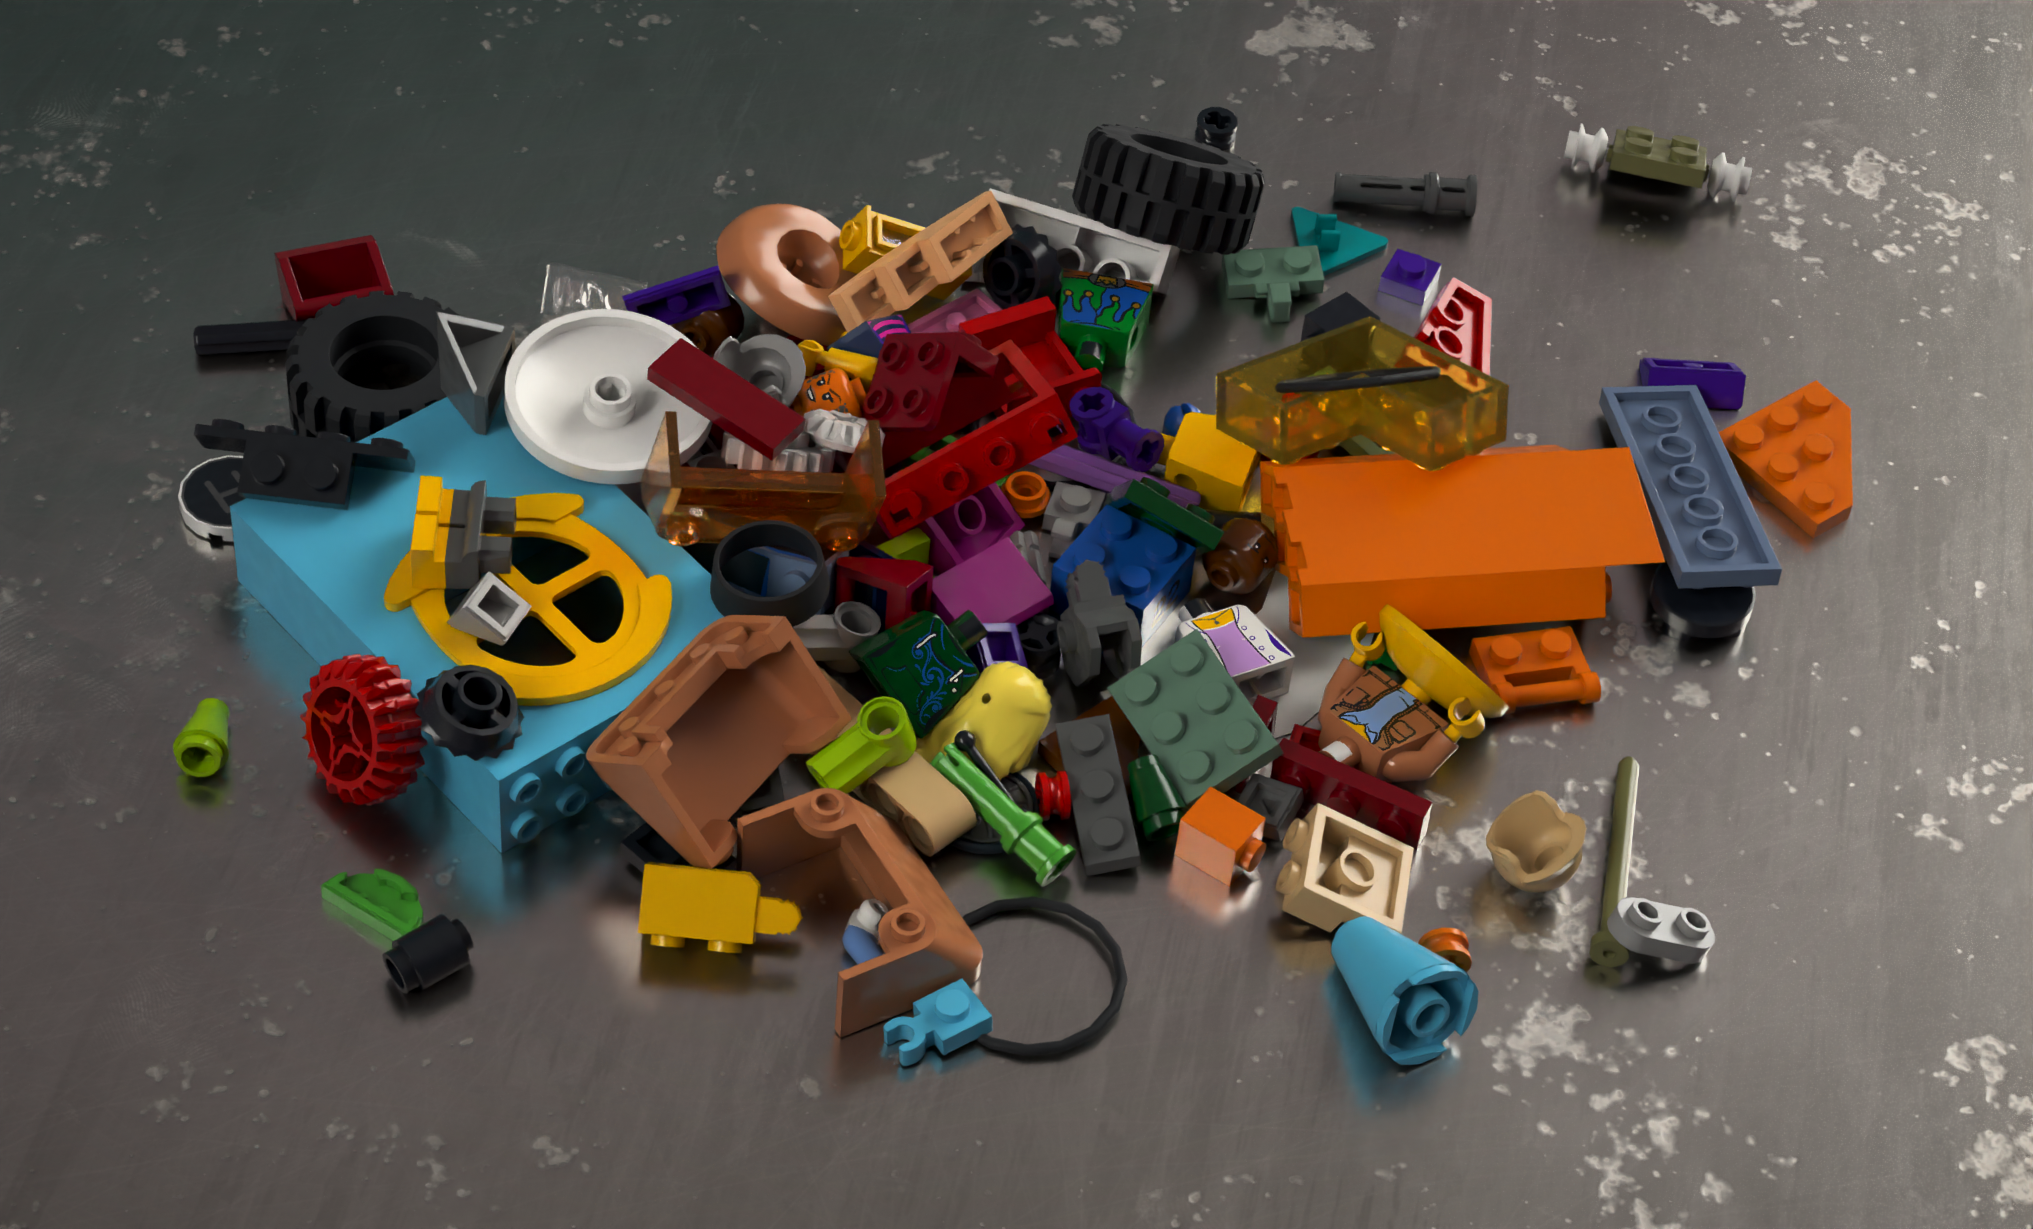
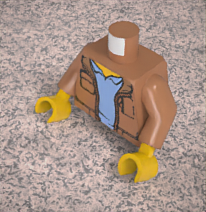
[1318,622,1485,783]

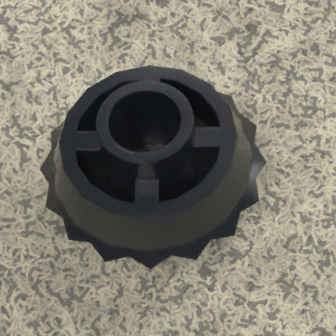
[983,224,1062,309]
[415,665,524,761]

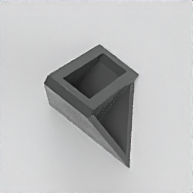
[436,311,516,435]

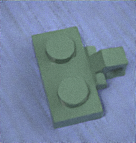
[1222,245,1324,323]

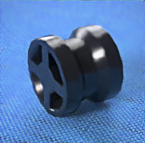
[1016,613,1061,679]

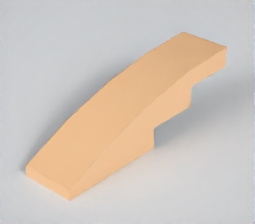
[828,190,1013,333]

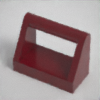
[274,235,394,321]
[833,557,934,630]

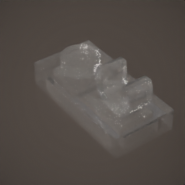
[540,262,648,317]

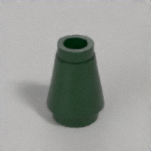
[1127,755,1188,841]

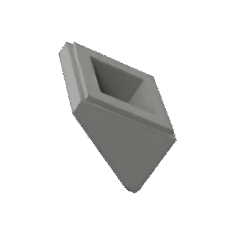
[446,571,532,646]

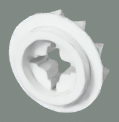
[804,409,885,454]

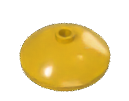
[1379,604,1509,718]

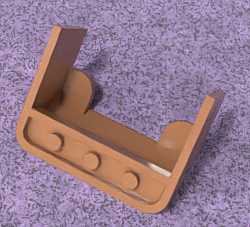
[736,788,983,1038]

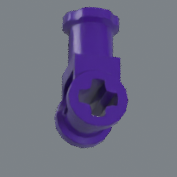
[1069,387,1164,472]

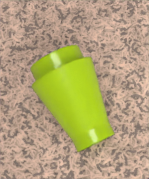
[173,698,230,777]

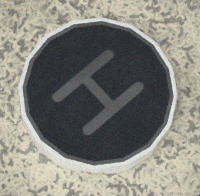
[178,455,245,542]

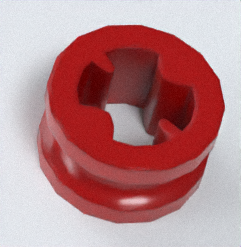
[1035,771,1071,821]

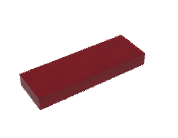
[647,338,806,461]

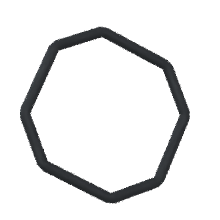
[1275,366,1441,393]

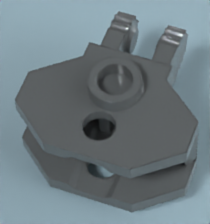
[1057,559,1142,687]

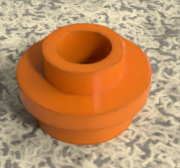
[1001,471,1051,518]

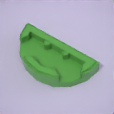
[321,868,424,941]

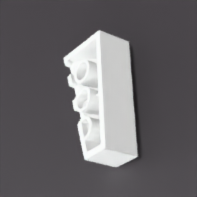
[965,188,1181,294]

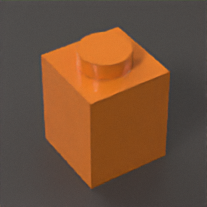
[1174,786,1266,887]

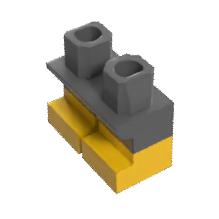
[410,475,517,589]

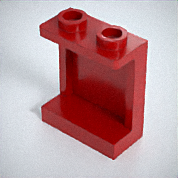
[958,296,1102,418]

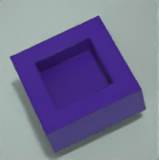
[1378,248,1442,306]

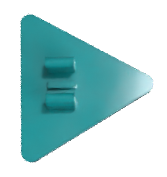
[1291,207,1388,276]

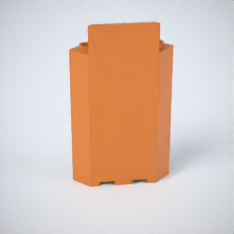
[1260,445,1665,638]

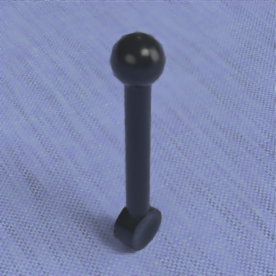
[954,730,1028,812]

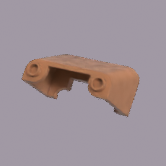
[586,615,852,869]

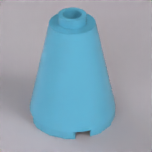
[1331,916,1479,1065]

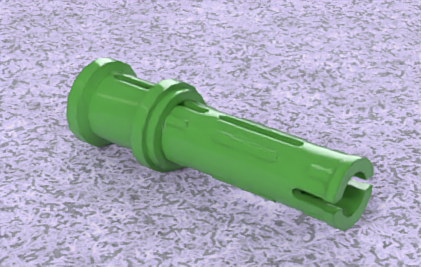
[930,743,1077,887]

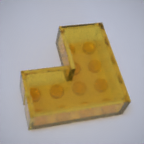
[1216,316,1509,471]

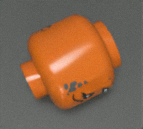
[792,368,867,418]

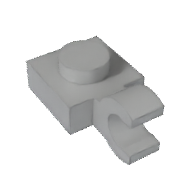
[1042,481,1106,559]

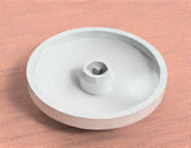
[504,309,713,484]

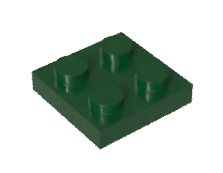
[1104,477,1224,556]

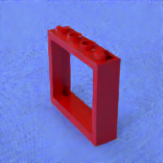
[840,339,1078,538]

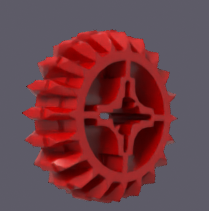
[300,654,428,806]

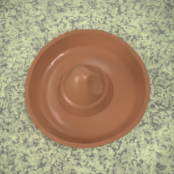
[716,204,857,346]

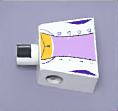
[1175,598,1295,705]

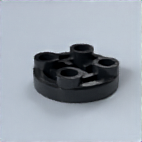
[1650,560,1756,641]

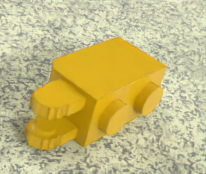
[638,862,804,953]

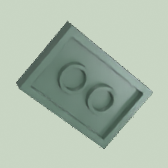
[1107,629,1284,809]

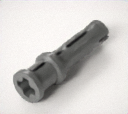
[1333,172,1478,217]

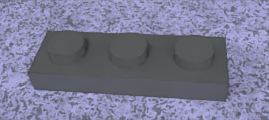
[1055,714,1141,876]

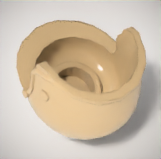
[1486,790,1587,893]

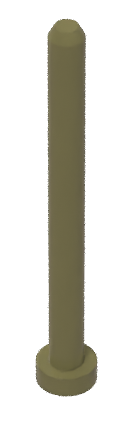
[1589,756,1639,967]

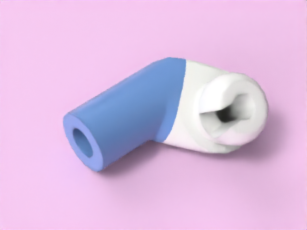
[842,899,889,965]

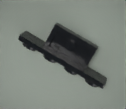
[194,419,416,510]

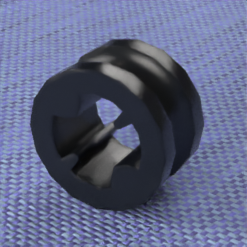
[1195,107,1238,151]

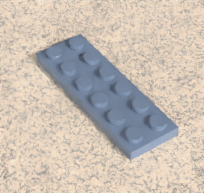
[1599,385,1782,589]

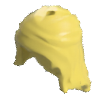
[915,661,1052,781]

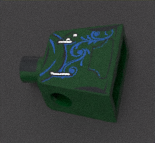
[848,609,988,739]

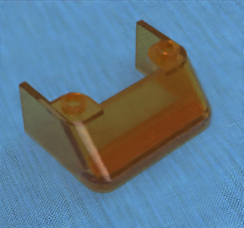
[641,411,886,552]

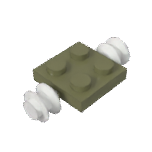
[1564,123,1752,203]

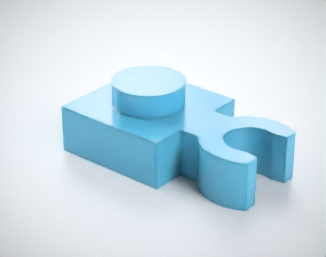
[883,978,993,1066]

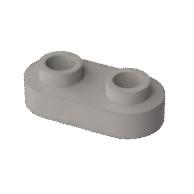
[1607,897,1715,964]

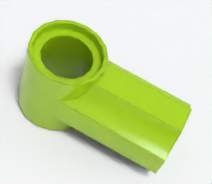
[806,696,917,794]

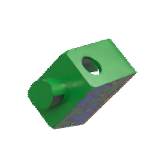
[1057,268,1154,372]

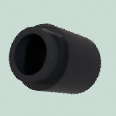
[382,914,474,994]

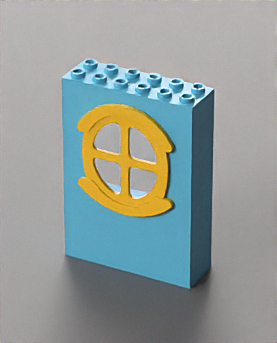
[230,395,724,854]

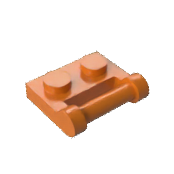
[1469,626,1601,715]

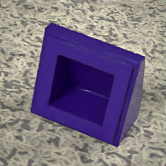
[966,623,1028,676]

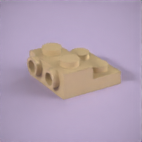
[1276,803,1414,934]

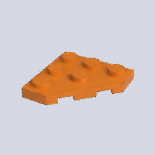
[1719,380,1853,539]

